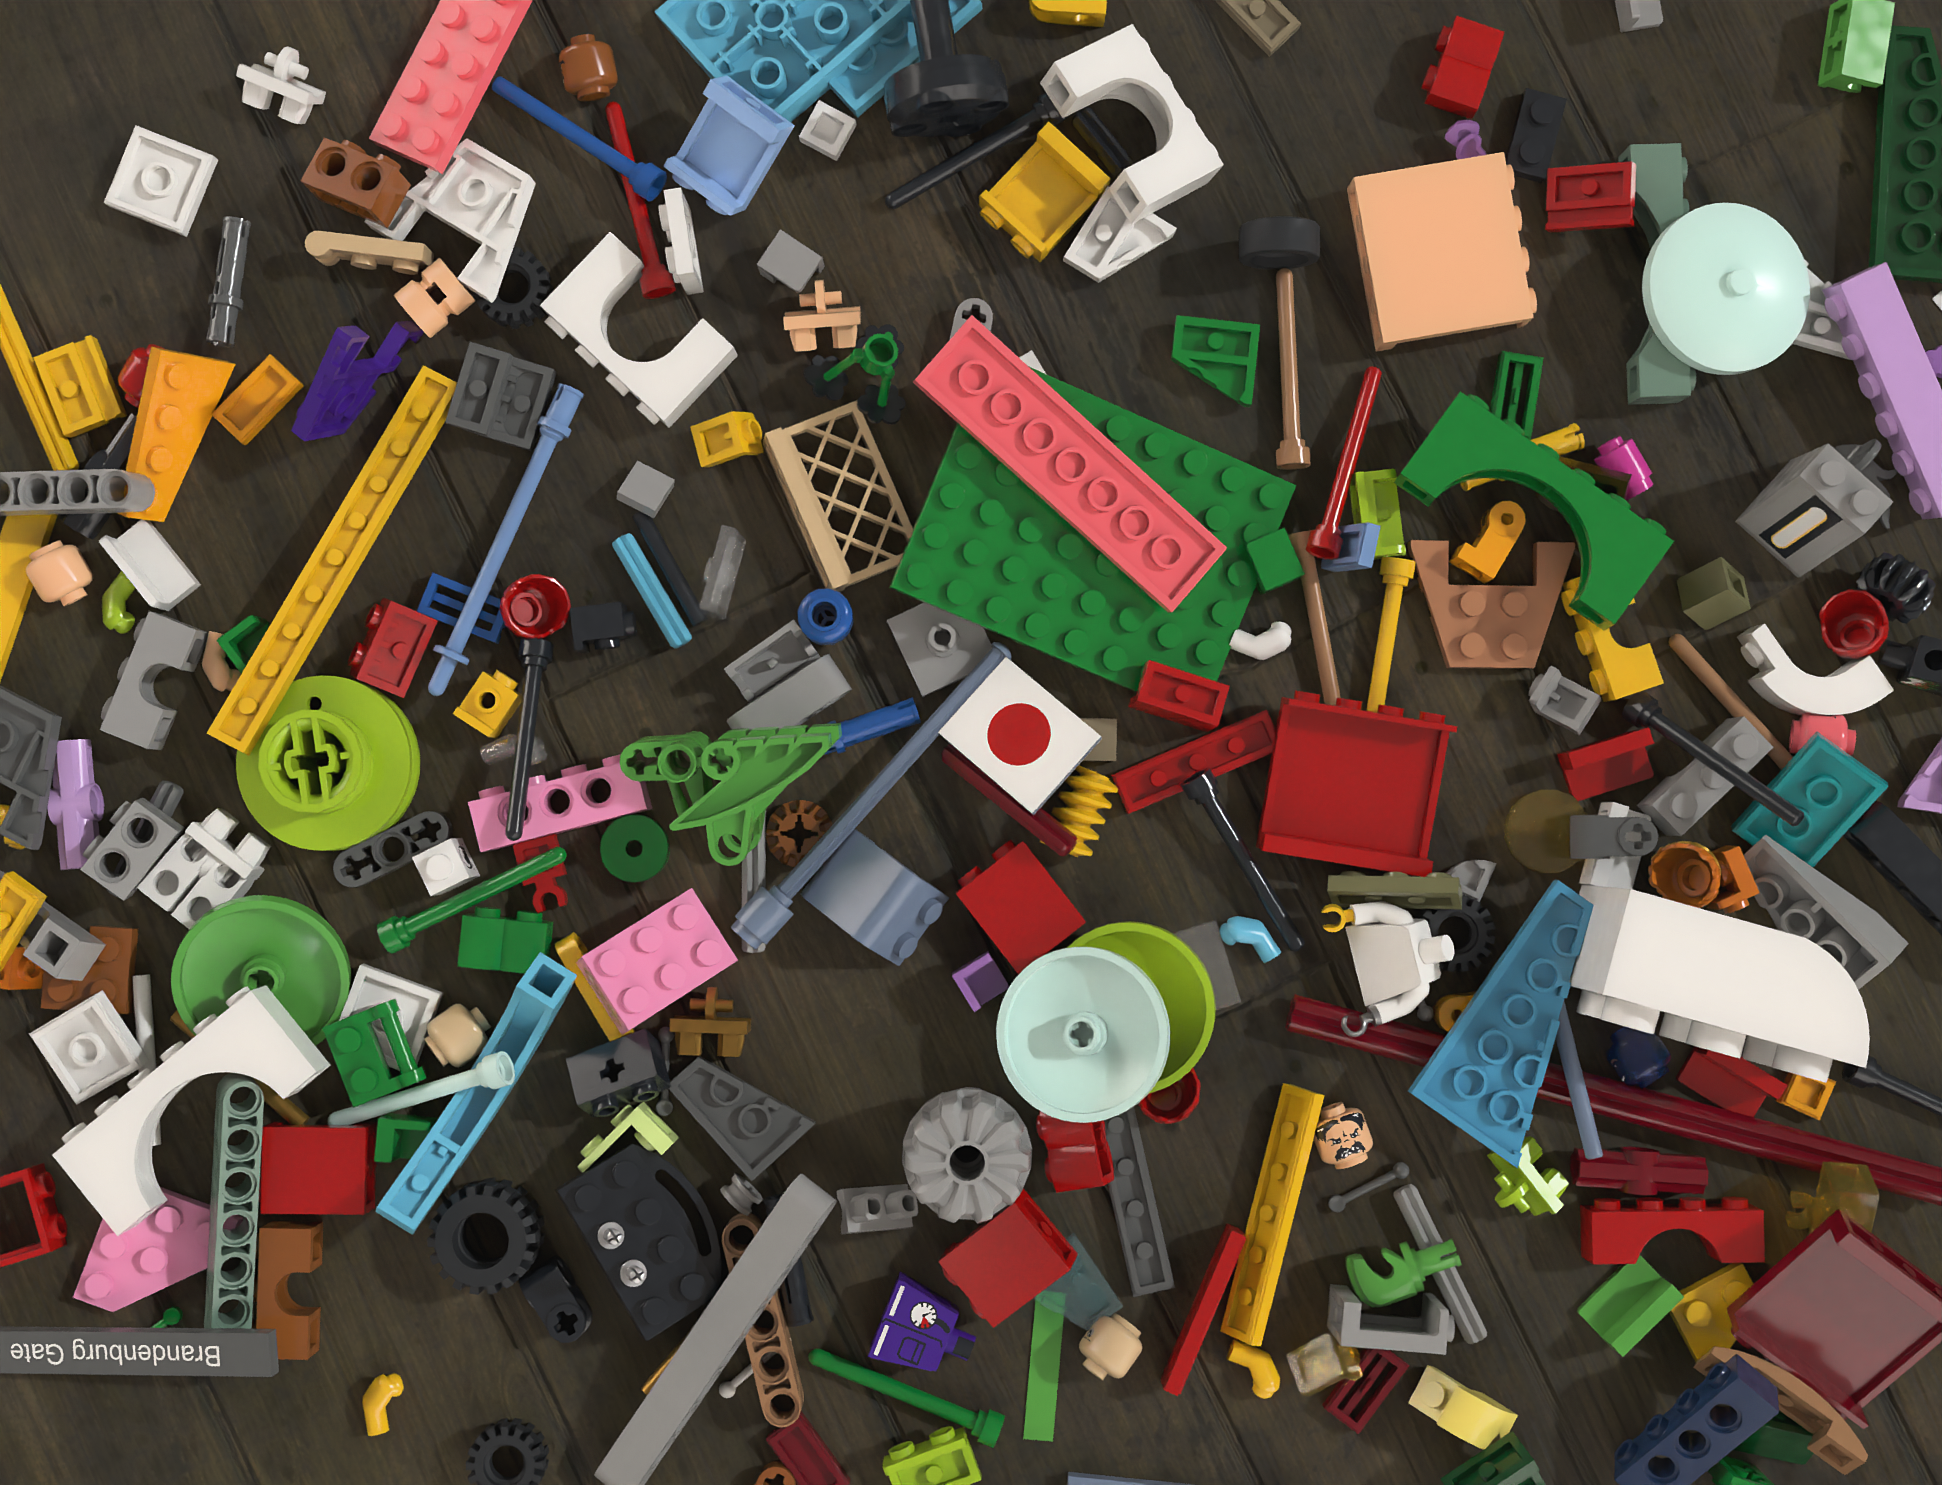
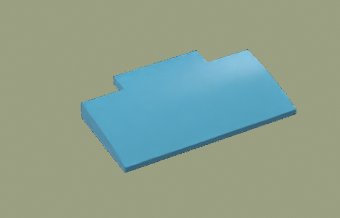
[654,0,983,122]

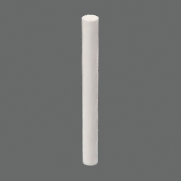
[132,974,161,1146]

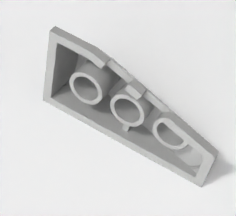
[1744,835,1909,990]

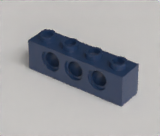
[1614,1354,1779,1485]

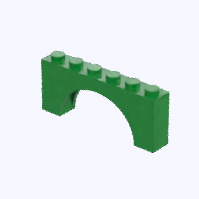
[1394,391,1674,631]

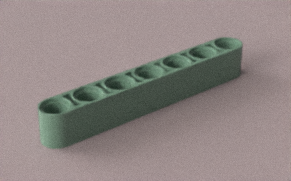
[204,1072,264,1329]

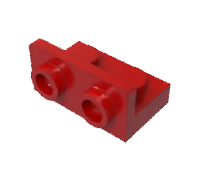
[348,597,438,698]

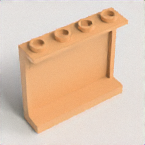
[1347,152,1537,352]

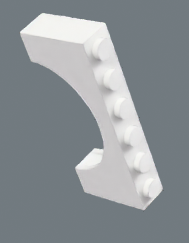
[52,985,331,1236]

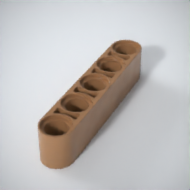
[722,1213,804,1427]

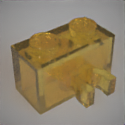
[1785,1161,1880,1234]

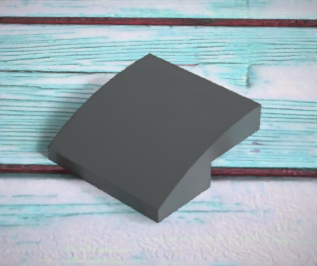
[445,342,557,452]

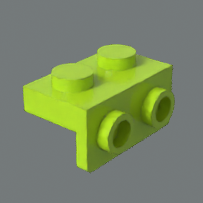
[883,1426,982,1485]

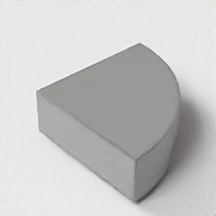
[1446,860,1496,902]

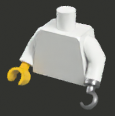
[1321,901,1454,1037]

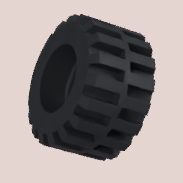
[427,1178,545,1295]

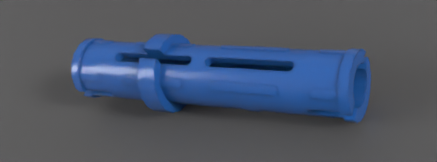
[825,697,921,754]

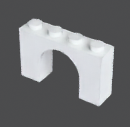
[1040,24,1224,224]
[540,232,738,428]

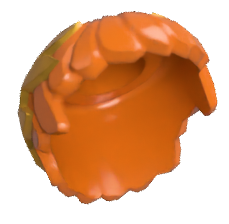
[1648,841,1721,908]

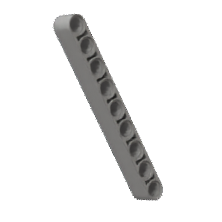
[594,1174,837,1485]

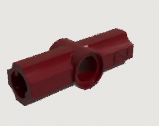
[1570,1146,1709,1195]

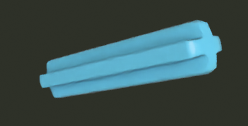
[612,533,692,649]

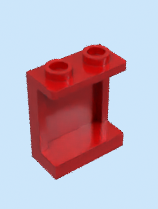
[956,839,1086,975]
[258,1122,377,1215]
[938,1188,1078,1328]

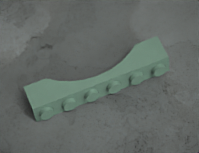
[1618,143,1696,405]

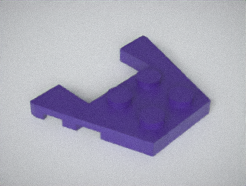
[291,320,424,441]

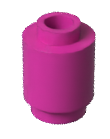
[1594,435,1653,500]

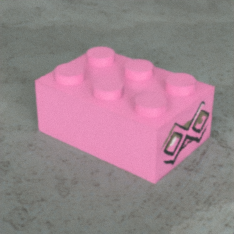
[576,888,738,1035]

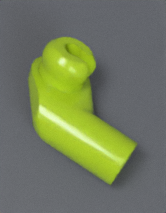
[102,570,135,634]

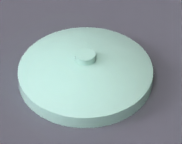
[1642,203,1810,375]
[996,947,1170,1123]

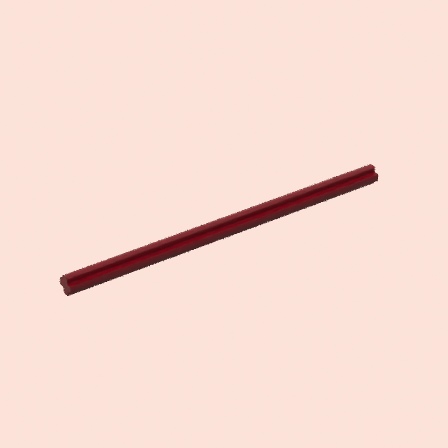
[1285,994,1942,1206]

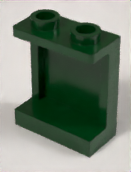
[1440,1431,1546,1485]

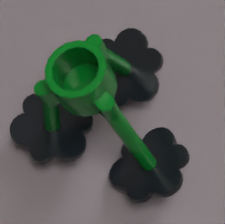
[803,324,906,425]

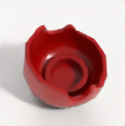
[499,574,571,639]
[1819,589,1889,659]
[1138,1068,1201,1124]

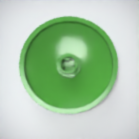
[171,895,351,1046]

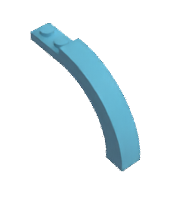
[375,952,577,1235]

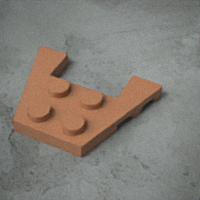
[1407,540,1575,669]

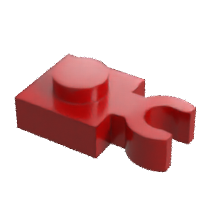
[512,834,568,913]

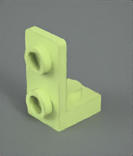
[577,1102,679,1173]

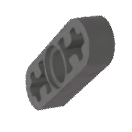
[333,811,453,887]

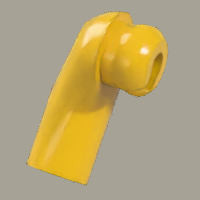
[1227,1339,1280,1399]
[362,1373,403,1436]

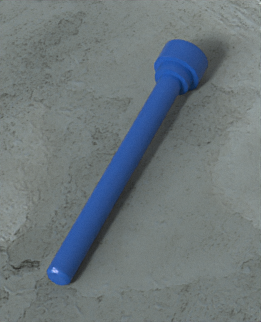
[492,76,667,201]

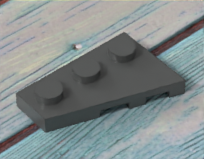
[668,1056,816,1181]

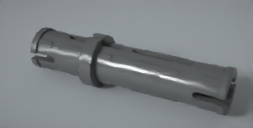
[206,216,251,347]

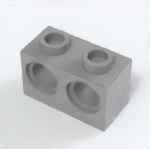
[80,798,185,901]

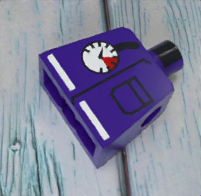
[868,1272,976,1371]

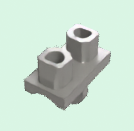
[836,1184,918,1234]

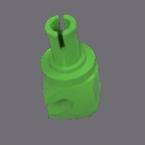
[1345,1238,1462,1308]

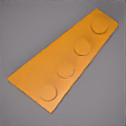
[118,347,236,522]

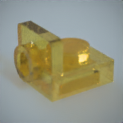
[1286,1332,1363,1397]

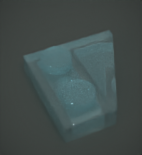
[1034,1233,1123,1331]

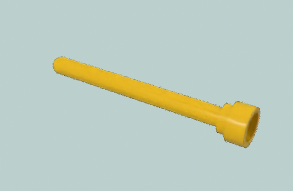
[1366,557,1416,712]

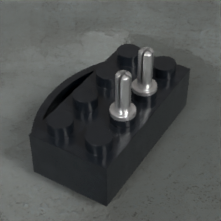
[554,1144,721,1341]

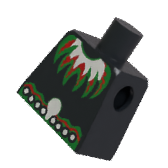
[1878,635,1942,697]

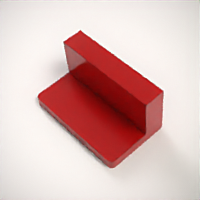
[1128,660,1230,732]
[1557,727,1654,801]
[1676,1046,1788,1117]

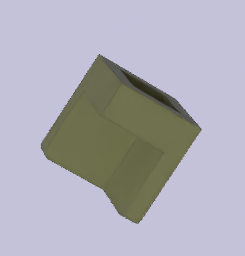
[1677,557,1751,630]

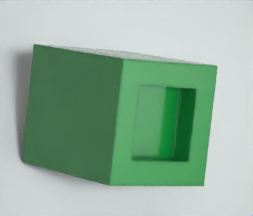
[1246,527,1305,595]
[216,615,270,674]
[374,1113,439,1163]

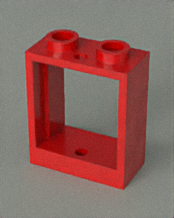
[0,1163,67,1267]

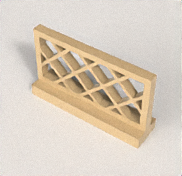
[762,400,913,592]

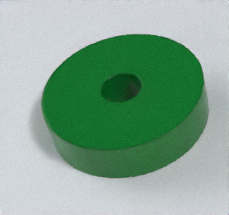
[600,815,670,882]

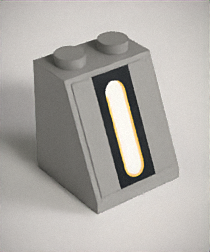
[1735,443,1893,578]

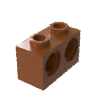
[301,137,411,228]

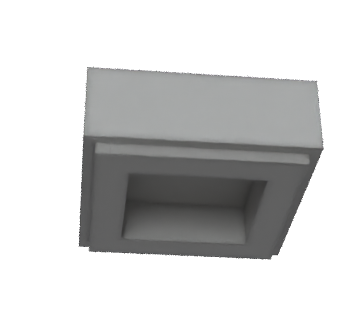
[617,461,675,518]

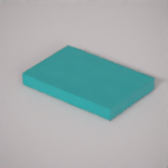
[1731,731,1889,867]

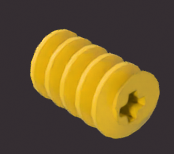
[1040,765,1118,857]

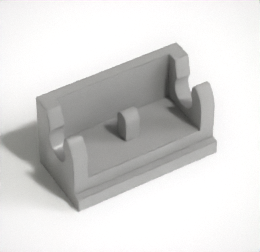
[724,619,821,703]

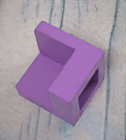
[952,951,1010,1012]

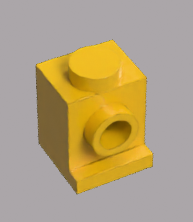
[453,670,522,739]

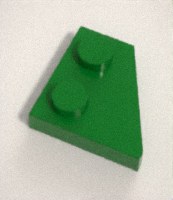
[1171,315,1260,408]

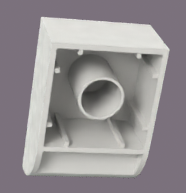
[1569,885,1870,1083]

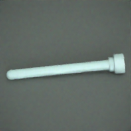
[327,1051,515,1126]

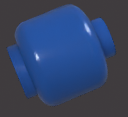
[797,588,853,645]

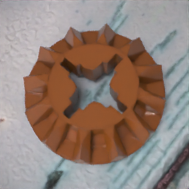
[766,800,833,867]

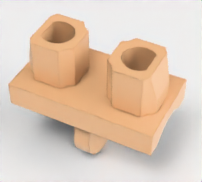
[783,280,861,352]

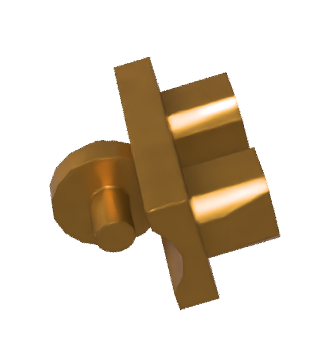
[670,987,751,1057]

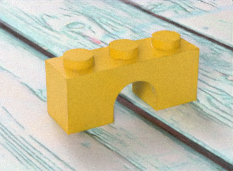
[1561,577,1664,702]

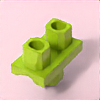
[1487,1136,1569,1216]

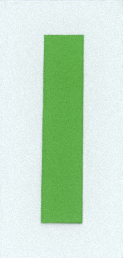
[1023,1290,1066,1442]

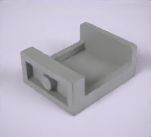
[1327,1284,1455,1355]

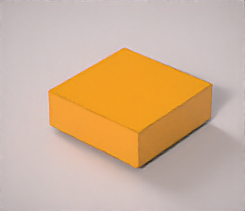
[1776,1072,1836,1120]

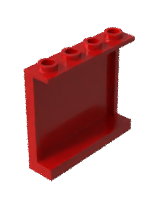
[1256,690,1458,877]

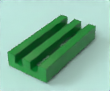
[1490,351,1544,440]

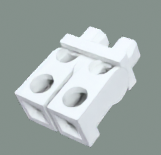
[137,808,271,929]

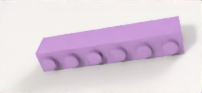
[1822,262,1942,519]

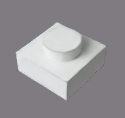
[799,100,857,161]

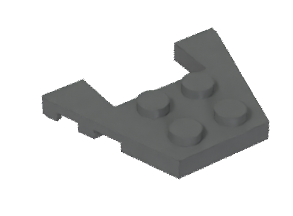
[0,685,62,850]

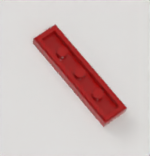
[1111,710,1276,814]
[1160,1223,1246,1396]

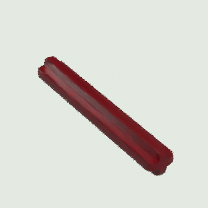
[941,744,1077,856]

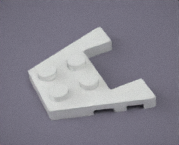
[364,138,536,303]

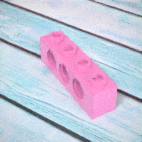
[468,755,652,852]

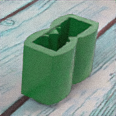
[457,906,553,974]

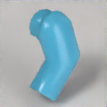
[1219,916,1281,963]

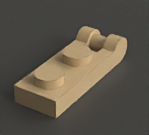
[305,231,434,275]

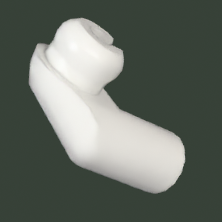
[1229,622,1292,660]

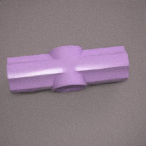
[47,739,104,870]

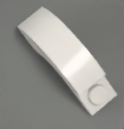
[1737,624,1894,716]

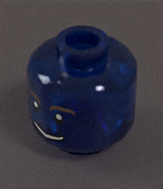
[1606,1026,1671,1089]

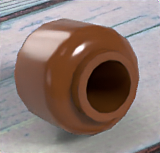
[559,34,618,101]

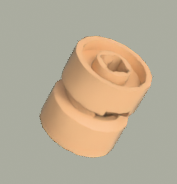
[394,257,476,338]

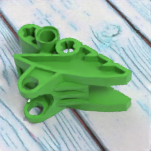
[620,723,842,866]

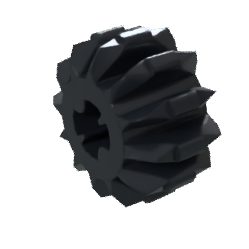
[1856,552,1936,624]

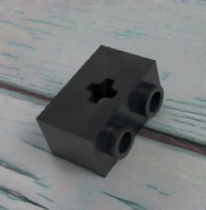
[566,1028,671,1117]

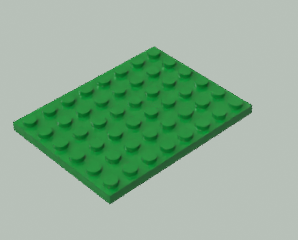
[889,366,1296,693]

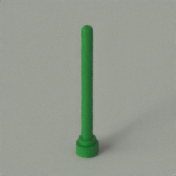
[377,847,567,954]
[808,1348,1005,1448]

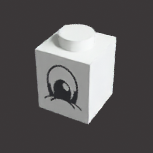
[412,838,480,896]

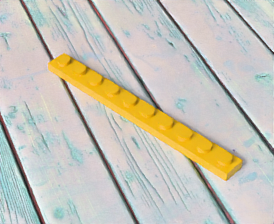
[207,365,457,756]

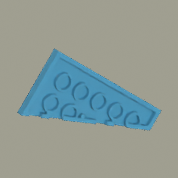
[1408,880,1594,1168]

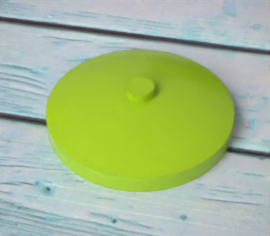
[1067,921,1216,1093]

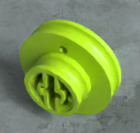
[236,675,420,851]

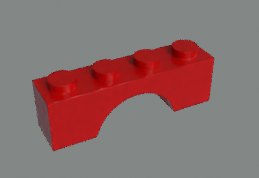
[1580,1196,1765,1264]

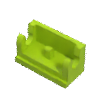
[1349,469,1406,560]

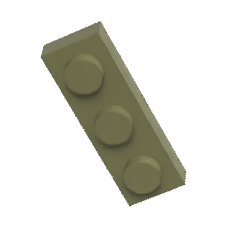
[1327,871,1463,910]

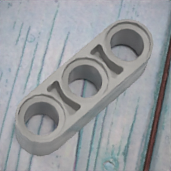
[726,654,852,732]

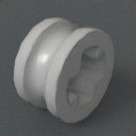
[720,1173,763,1216]

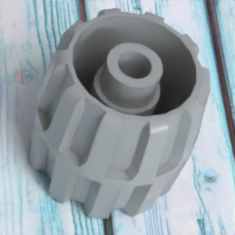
[902,1087,1032,1224]

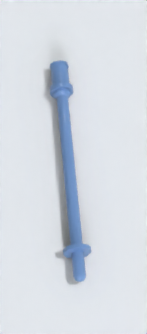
[428,383,584,696]

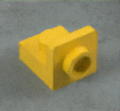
[690,411,763,467]

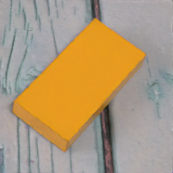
[211,354,304,446]

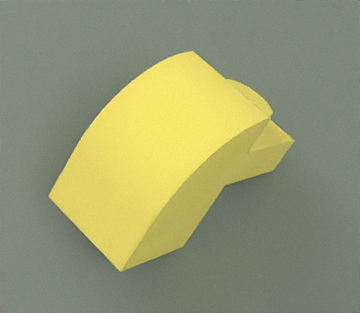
[1408,1365,1518,1450]

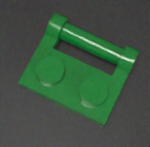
[322,998,427,1108]

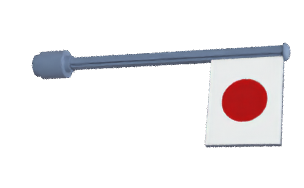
[731,642,1102,950]

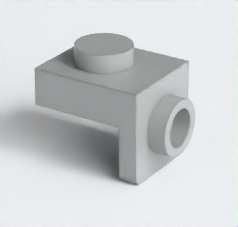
[1529,666,1601,735]

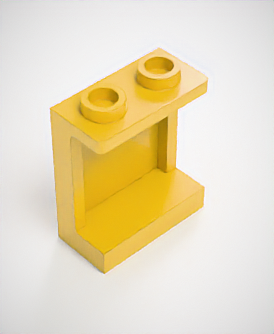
[979,122,1111,262]

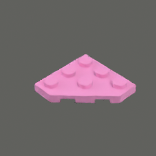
[73,1187,244,1312]

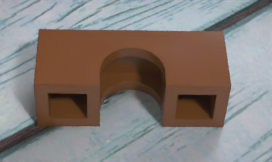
[251,1221,323,1360]

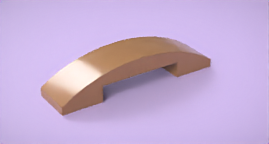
[1693,1347,1868,1475]

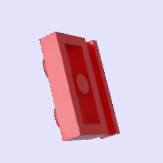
[1545,161,1636,233]

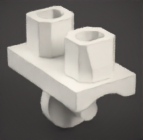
[236,46,326,124]

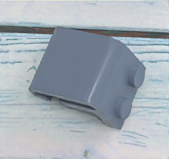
[800,829,949,966]

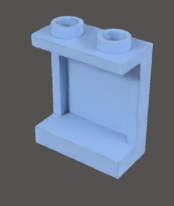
[664,75,795,215]

